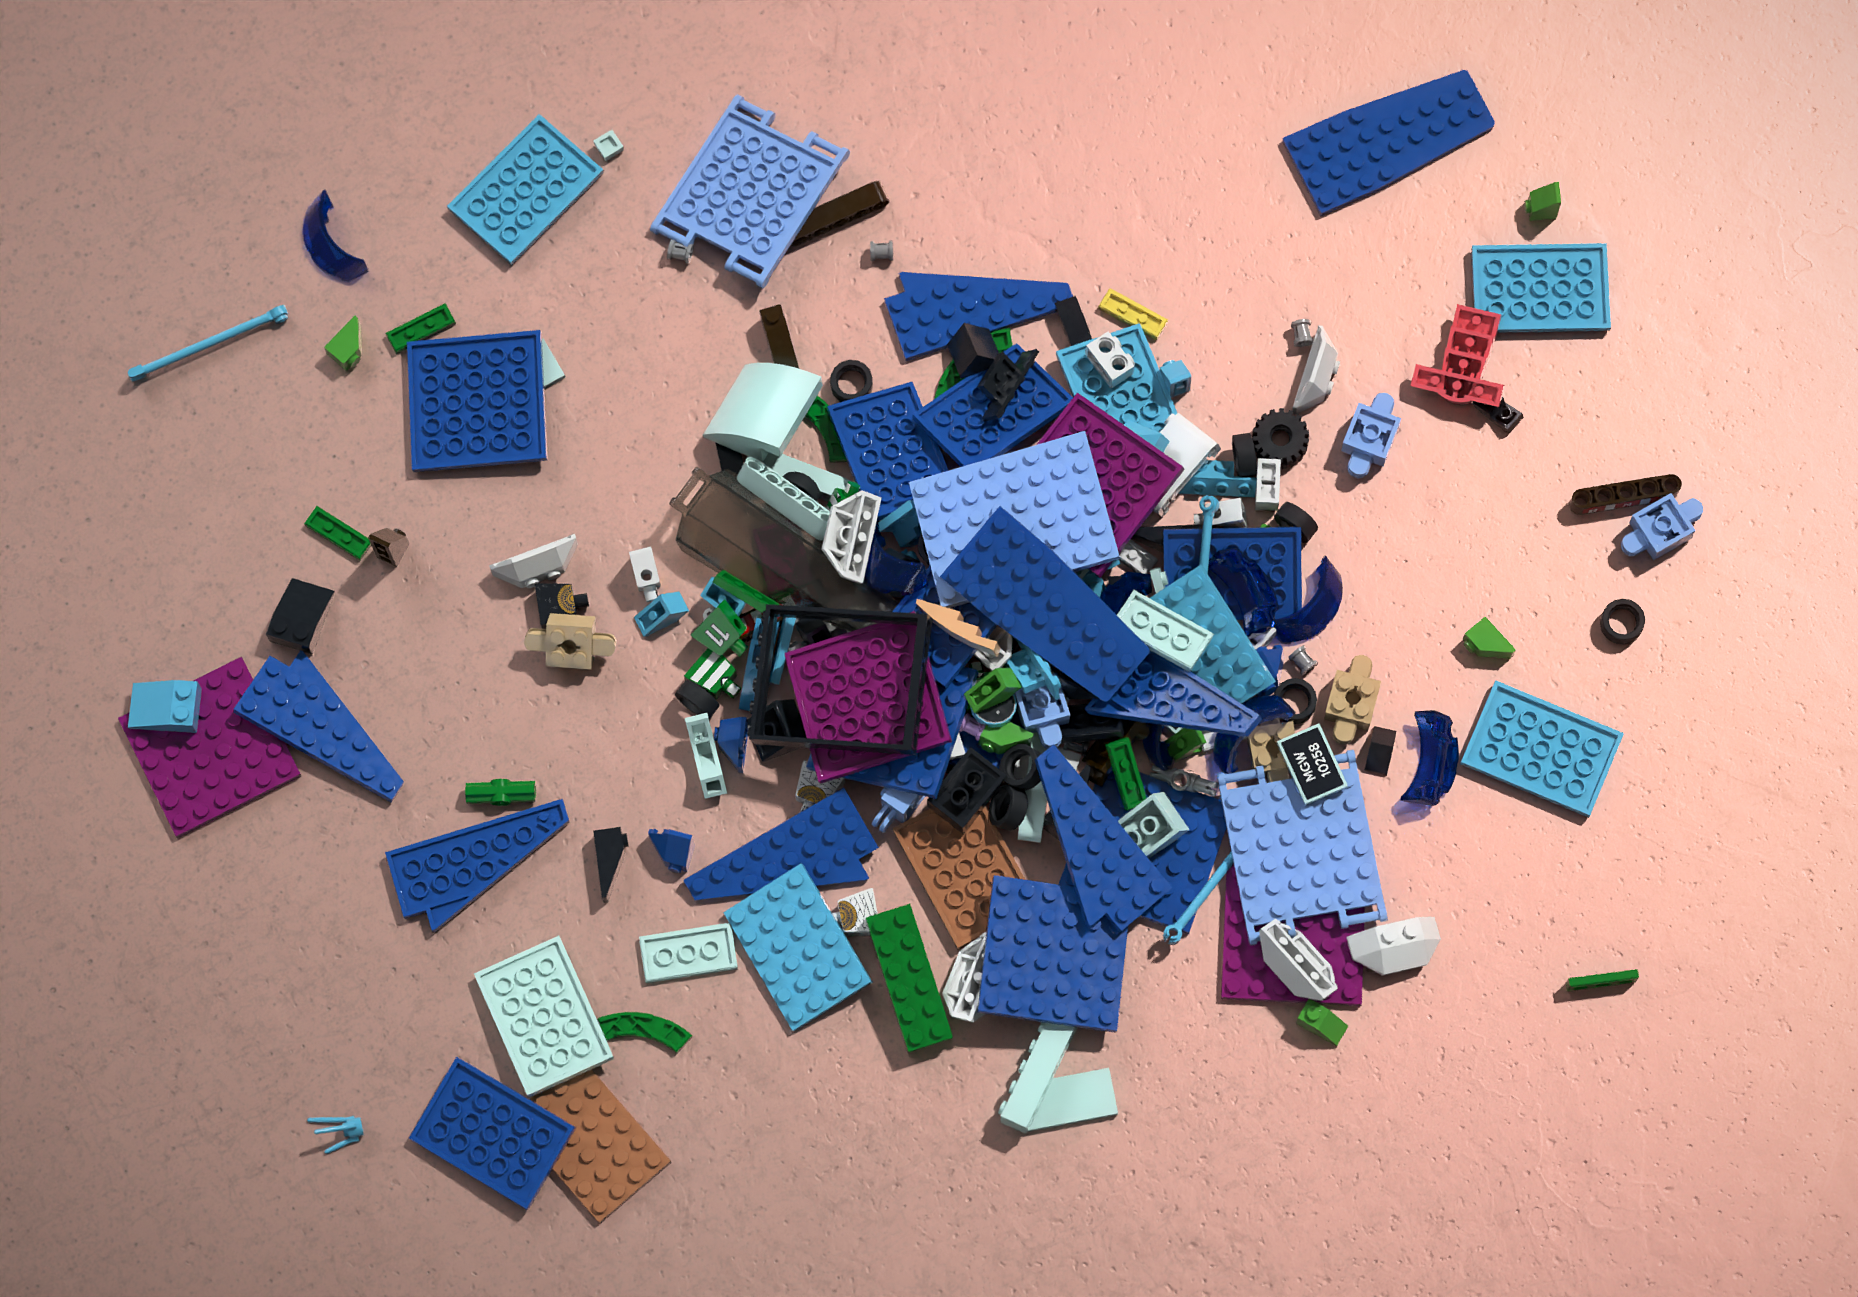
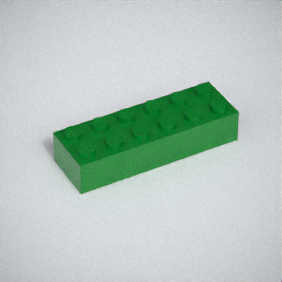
[865,904,953,1053]

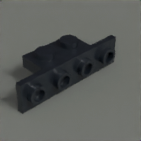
[978,349,1039,422]

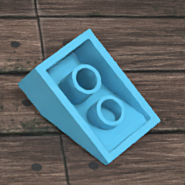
[128,680,202,733]

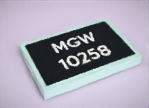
[1277,724,1348,805]

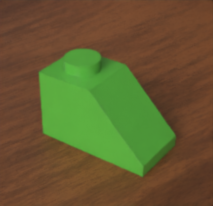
[1524,182,1561,221]
[324,316,362,371]
[1463,617,1516,659]
[964,668,1022,713]
[978,722,1034,755]
[1296,998,1348,1046]

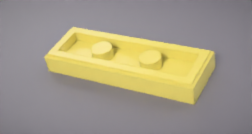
[1098,288,1168,340]

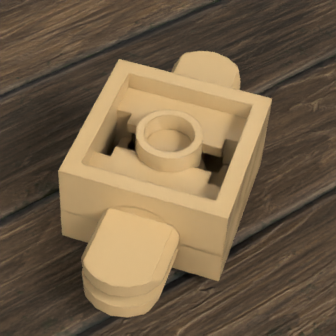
[524,613,617,669]
[1324,655,1381,745]
[1247,703,1295,783]

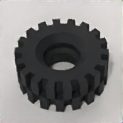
[1252,408,1309,469]

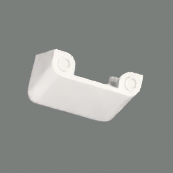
[1153,413,1221,518]

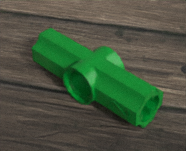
[465,779,536,806]

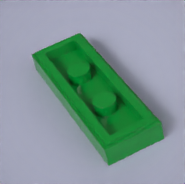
[386,303,456,354]
[304,506,371,561]
[712,570,780,613]
[1106,737,1147,811]
[1566,969,1639,991]

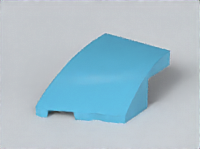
[876,500,922,547]

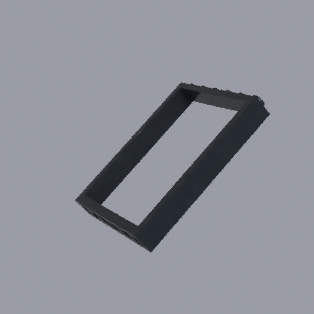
[747,604,932,755]

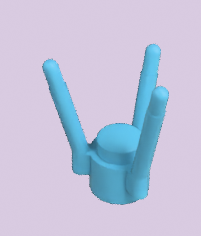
[307,1116,364,1154]

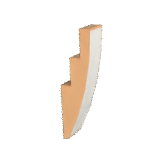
[916,599,1000,657]

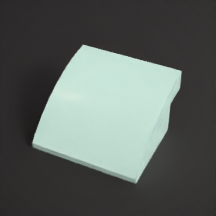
[703,363,823,462]

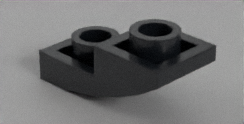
[1055,296,1092,346]
[1472,397,1524,433]

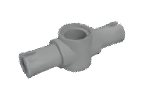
[1150,764,1219,797]

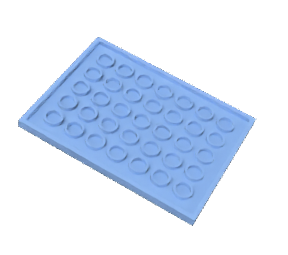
[909,431,1120,608]

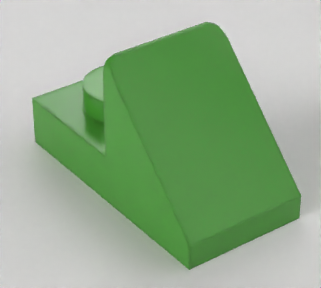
[1161,728,1207,764]

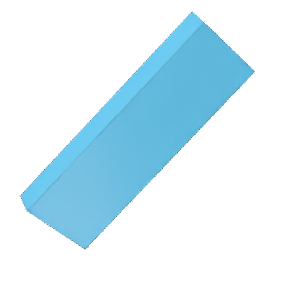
[769,617,796,685]

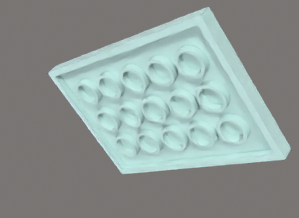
[474,936,614,1098]

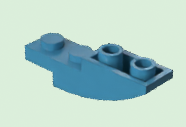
[739,618,779,711]

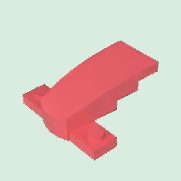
[1411,304,1505,407]

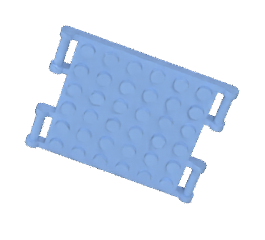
[650,95,850,288]
[1217,750,1388,945]

